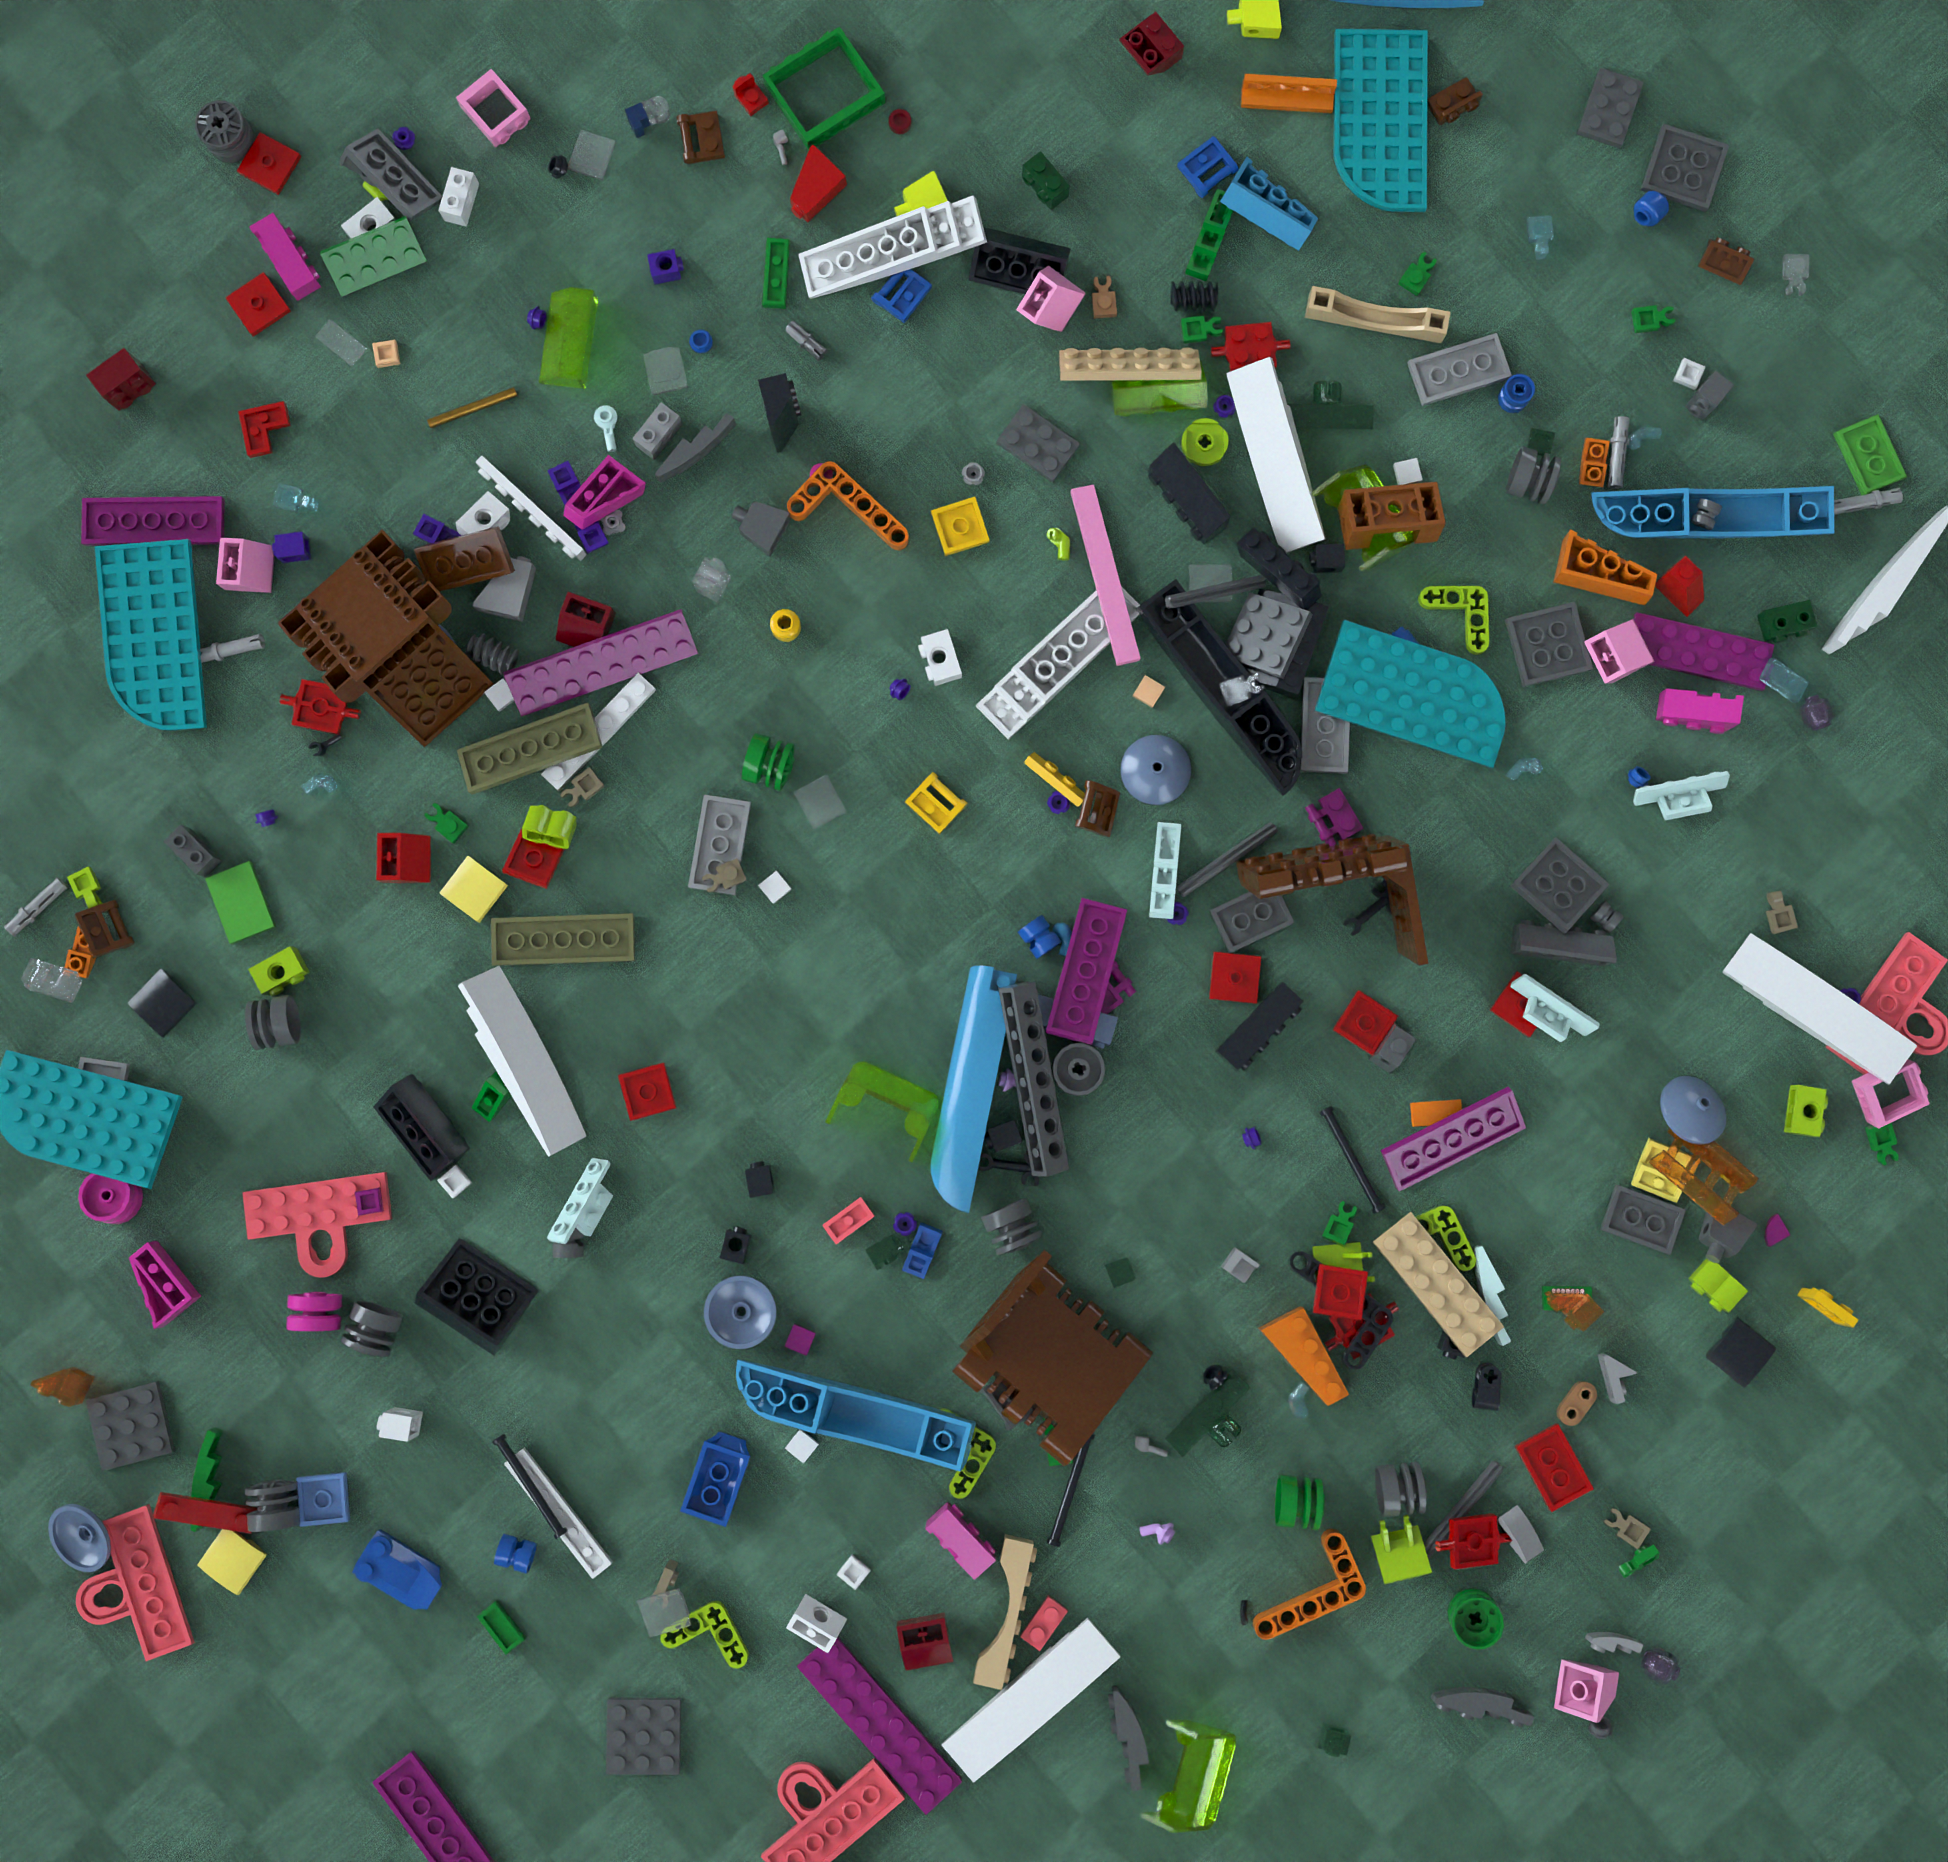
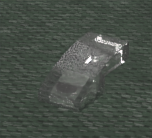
[315,319,367,366]

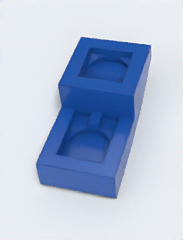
[902,1222,943,1279]

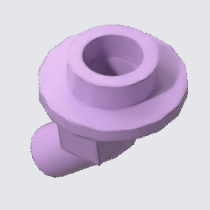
[998,1068,1016,1092]
[1140,1523,1175,1545]

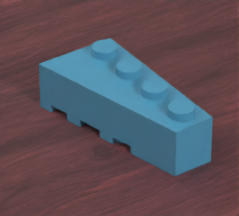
[1220,157,1318,251]

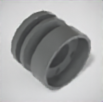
[195,100,255,163]
[1506,446,1561,505]
[245,995,301,1050]
[981,1198,1043,1255]
[340,1300,404,1357]
[1375,1461,1427,1517]
[245,1479,300,1532]

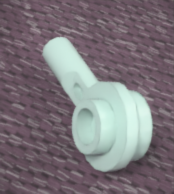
[594,405,617,452]

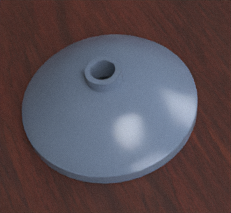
[1121,735,1191,805]
[1660,1076,1726,1145]
[704,1276,777,1349]
[48,1504,111,1572]

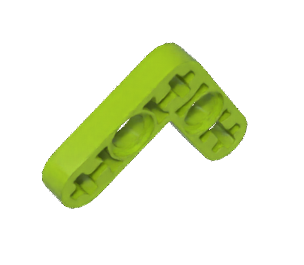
[1418,586,1489,655]
[1416,1205,1476,1271]
[940,1408,996,1499]
[660,1601,749,1669]

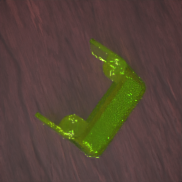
[1311,464,1414,572]
[825,1061,939,1163]
[1141,1720,1236,1833]

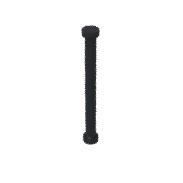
[1319,1106,1386,1214]
[492,1434,568,1539]
[1046,1434,1095,1547]

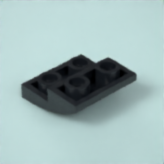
[128,969,197,1038]
[1706,1317,1776,1388]

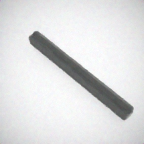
[1165,575,1266,609]
[1177,822,1278,897]
[1424,1461,1503,1559]

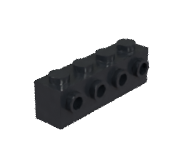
[1236,527,1322,610]
[1215,982,1304,1071]

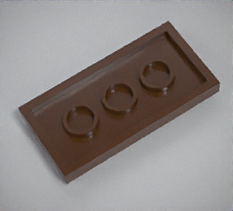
[414,526,515,591]

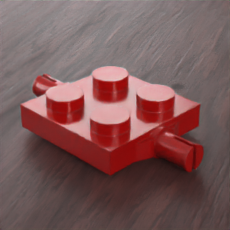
[1211,322,1290,372]
[280,679,361,735]
[1324,1293,1399,1359]
[1435,1513,1512,1569]

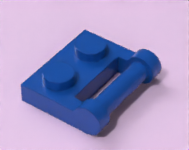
[1177,136,1239,198]
[871,269,932,323]

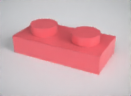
[822,1197,875,1244]
[1020,1595,1068,1651]

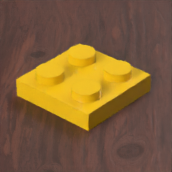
[931,497,990,556]
[1797,1287,1858,1328]

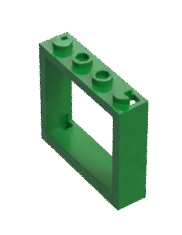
[762,26,886,151]

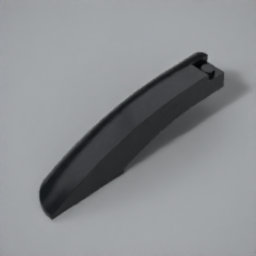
[1136,579,1302,796]

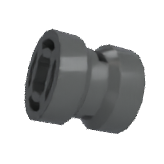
[1690,499,1722,530]
[1590,900,1624,933]

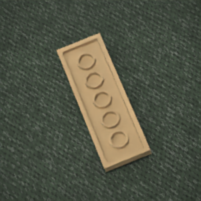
[1059,348,1201,381]
[1373,1212,1504,1357]

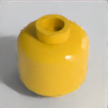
[770,609,801,642]

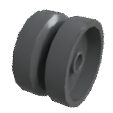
[1052,1043,1105,1096]

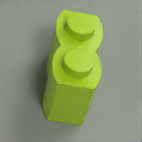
[522,805,577,849]
[1688,1258,1748,1313]

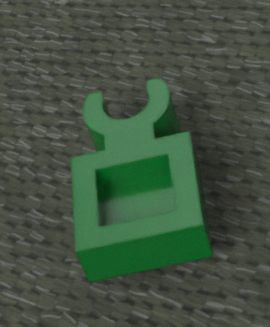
[1398,252,1437,296]
[1631,305,1676,333]
[1180,316,1223,344]
[424,803,469,844]
[1865,1122,1899,1166]
[1322,1201,1357,1247]
[1619,1544,1660,1579]

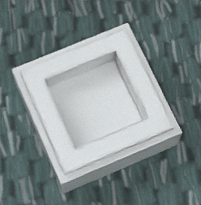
[1673,358,1705,390]
[1393,458,1423,485]
[484,678,514,712]
[758,871,792,904]
[437,1165,472,1199]
[785,1429,819,1464]
[837,1554,871,1590]

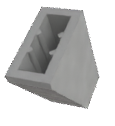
[473,556,537,622]

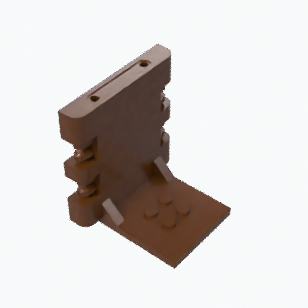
[277,529,494,748]
[1236,834,1429,966]
[952,1250,1153,1466]

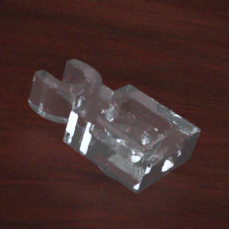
[1783,254,1809,296]
[1219,673,1265,706]

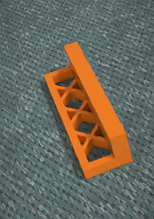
[1241,74,1337,113]

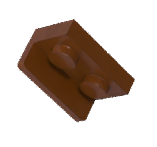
[1427,77,1483,125]
[1698,237,1754,285]

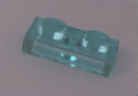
[1759,658,1809,703]

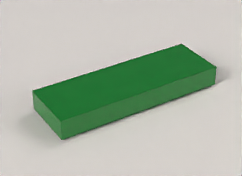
[762,238,790,309]

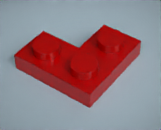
[238,401,291,458]

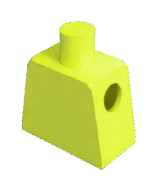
[1227,0,1282,39]
[894,171,948,216]

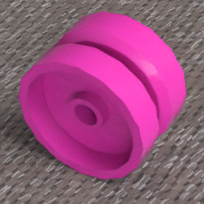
[78,1173,143,1224]
[286,1292,342,1331]

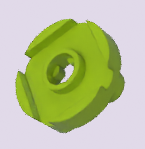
[1181,418,1229,466]

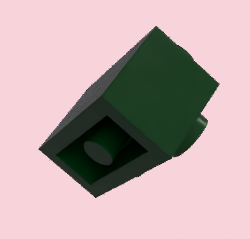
[1022,151,1070,210]
[1757,600,1817,644]

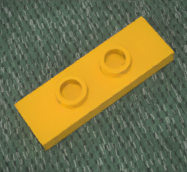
[1024,752,1085,807]

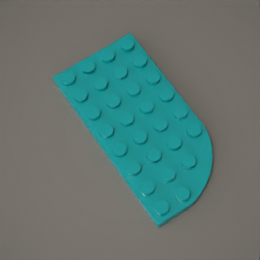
[1333,29,1428,212]
[95,539,207,731]
[1314,620,1505,768]
[0,1050,183,1189]

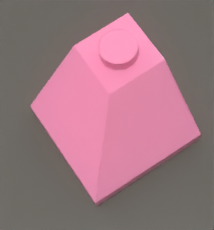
[1554,1659,1619,1723]

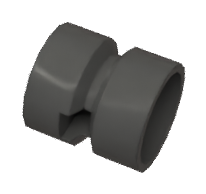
[552,1223,584,1258]

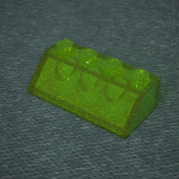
[539,287,598,389]
[1110,360,1207,416]

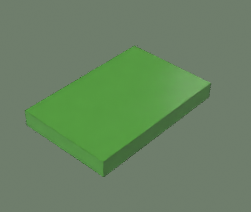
[1833,414,1907,495]
[205,861,276,944]

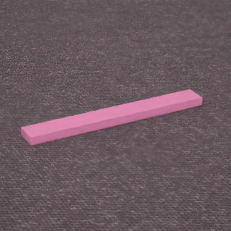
[1070,485,1141,666]

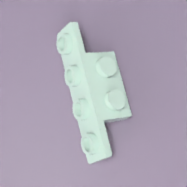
[1633,771,1730,820]
[1510,974,1600,1042]
[547,1158,613,1244]

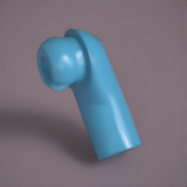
[1053,923,1072,957]

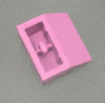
[1016,266,1086,332]
[216,538,275,593]
[1584,619,1654,684]

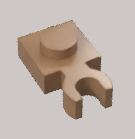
[1092,276,1117,319]

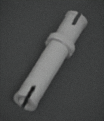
[1607,416,1630,489]
[1834,488,1903,515]
[200,633,265,663]
[4,877,68,937]

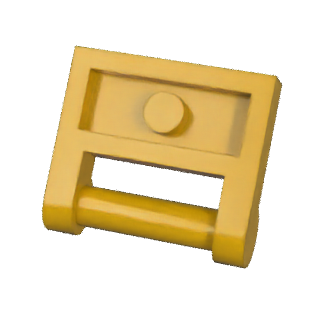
[905,772,968,834]

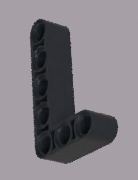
[1288,1251,1393,1369]

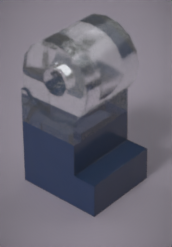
[625,96,670,138]

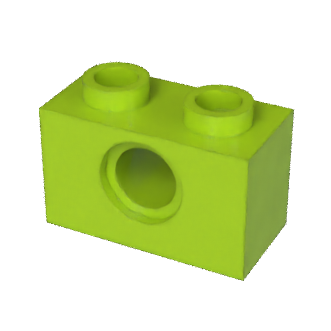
[248,946,310,997]
[1784,1085,1828,1137]

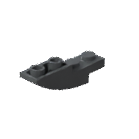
[1108,1686,1149,1791]
[1431,1687,1534,1727]

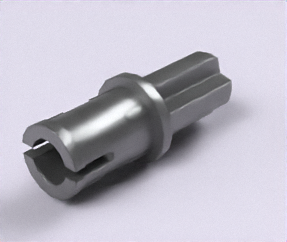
[786,321,828,361]

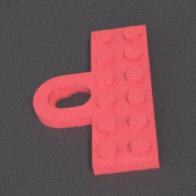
[1825,932,1948,1075]
[242,1172,392,1278]
[76,1504,195,1661]
[761,1758,905,1862]

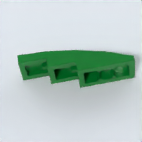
[1185,189,1234,282]
[191,1427,223,1532]

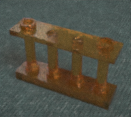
[1648,1127,1759,1225]

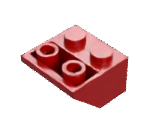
[376,833,431,883]

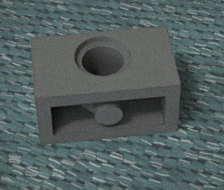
[1685,371,1734,420]
[163,825,222,877]

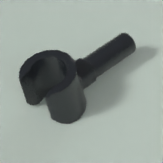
[308,734,342,757]

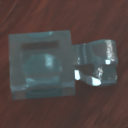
[1526,216,1554,260]
[273,483,319,513]

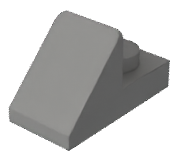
[1597,1353,1637,1404]

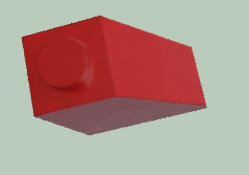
[790,145,847,223]
[1655,555,1704,617]

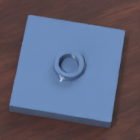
[296,1472,350,1527]

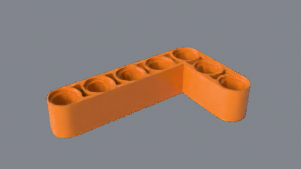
[787,461,909,551]
[1252,1529,1366,1640]

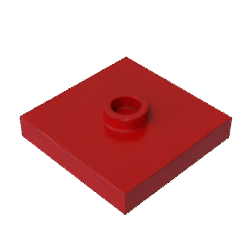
[237,132,302,196]
[225,272,291,337]
[502,829,565,889]
[1209,952,1261,1004]
[1489,971,1537,1038]
[1332,990,1399,1056]
[618,1062,677,1121]
[1312,1264,1368,1320]

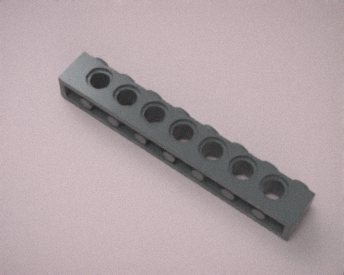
[998,982,1069,1177]

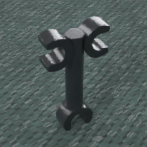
[1343,880,1392,936]
[979,1151,1039,1186]

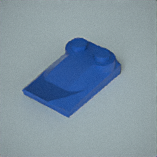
[680,1432,750,1527]
[352,1529,442,1610]

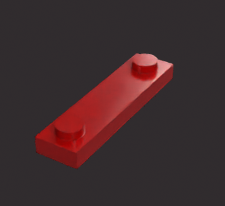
[153,1492,258,1534]

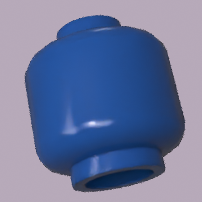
[1634,191,1669,226]

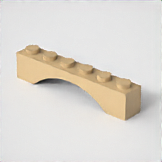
[1305,286,1450,343]
[973,1534,1037,1690]

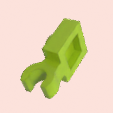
[67,866,102,908]

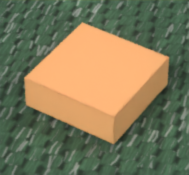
[372,339,401,368]
[1133,675,1165,708]

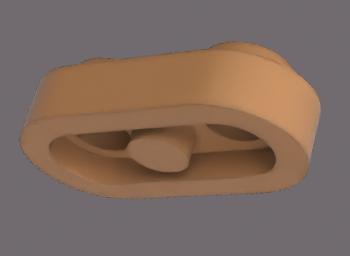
[1557,1381,1597,1426]

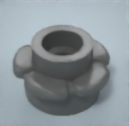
[1588,1716,1613,1739]

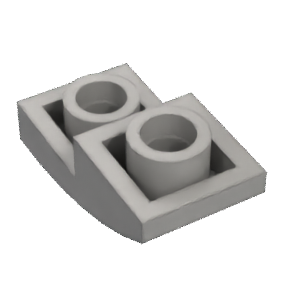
[1497,1505,1544,1564]
[1585,1632,1643,1654]

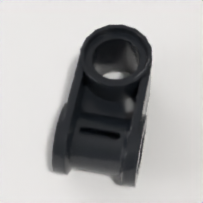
[1472,1362,1502,1411]

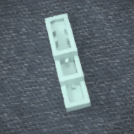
[1149,822,1181,919]
[1473,1245,1511,1346]

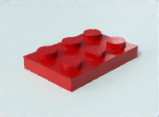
[1515,1423,1594,1512]

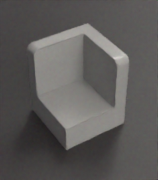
[1221,1247,1260,1283]

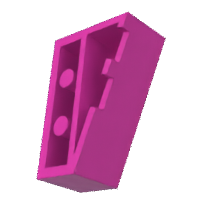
[249,213,321,301]
[563,455,646,530]
[1656,689,1744,734]
[129,1241,201,1329]
[925,1502,996,1580]

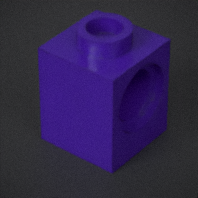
[647,249,684,285]
[272,532,311,564]

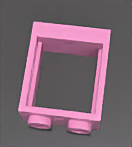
[456,69,531,148]
[1852,1059,1930,1129]

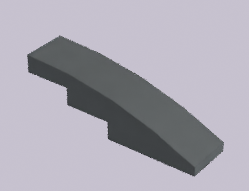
[655,413,736,483]

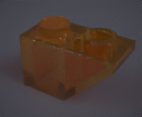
[1545,1291,1604,1332]
[30,1367,95,1407]

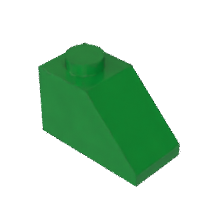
[471,1071,511,1123]

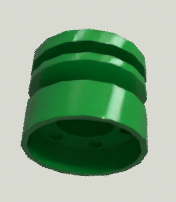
[741,733,795,792]
[1275,1474,1325,1530]
[1447,1588,1504,1649]

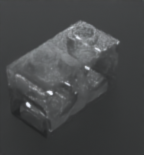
[692,557,731,603]
[21,958,82,1003]

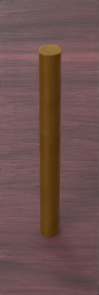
[427,387,517,428]

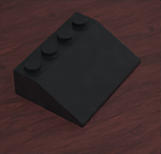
[1242,589,1329,699]
[415,1238,539,1356]

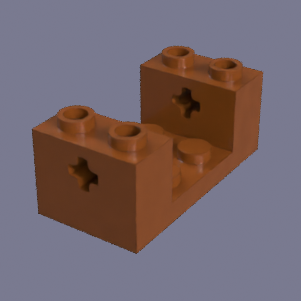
[1338,482,1446,550]

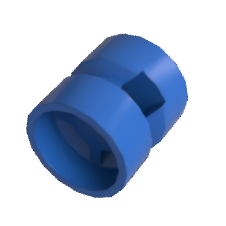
[1498,374,1535,413]
[1018,915,1061,959]
[494,1533,537,1574]

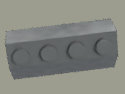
[1510,920,1617,966]

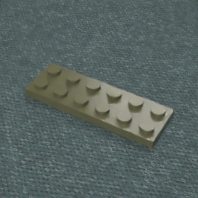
[457,703,603,795]
[491,913,635,966]

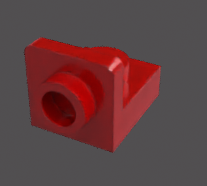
[732,73,769,116]

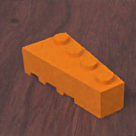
[1553,529,1657,605]
[1258,1306,1349,1406]

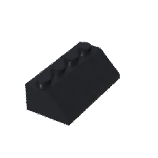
[969,227,1071,294]
[758,373,801,453]
[1148,443,1231,544]
[373,1073,470,1182]

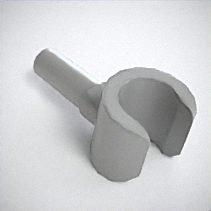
[773,130,788,165]
[1135,1436,1168,1457]

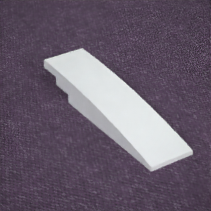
[798,196,987,299]
[1226,357,1326,553]
[1821,505,1948,654]
[976,586,1140,740]
[1723,933,1917,1085]
[458,966,586,1157]
[941,1618,1120,1783]

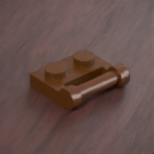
[676,110,725,164]
[1075,780,1120,837]
[74,900,135,958]

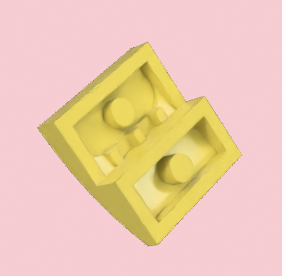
[440,856,508,923]
[1631,1138,1695,1203]
[197,1529,267,1595]

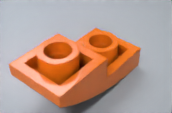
[1579,438,1610,488]
[63,926,96,978]
[1410,1099,1462,1127]

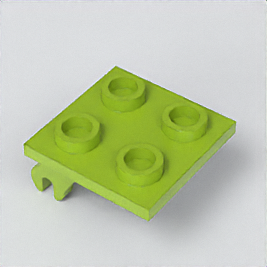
[1312,1242,1375,1282]
[1371,1514,1432,1584]

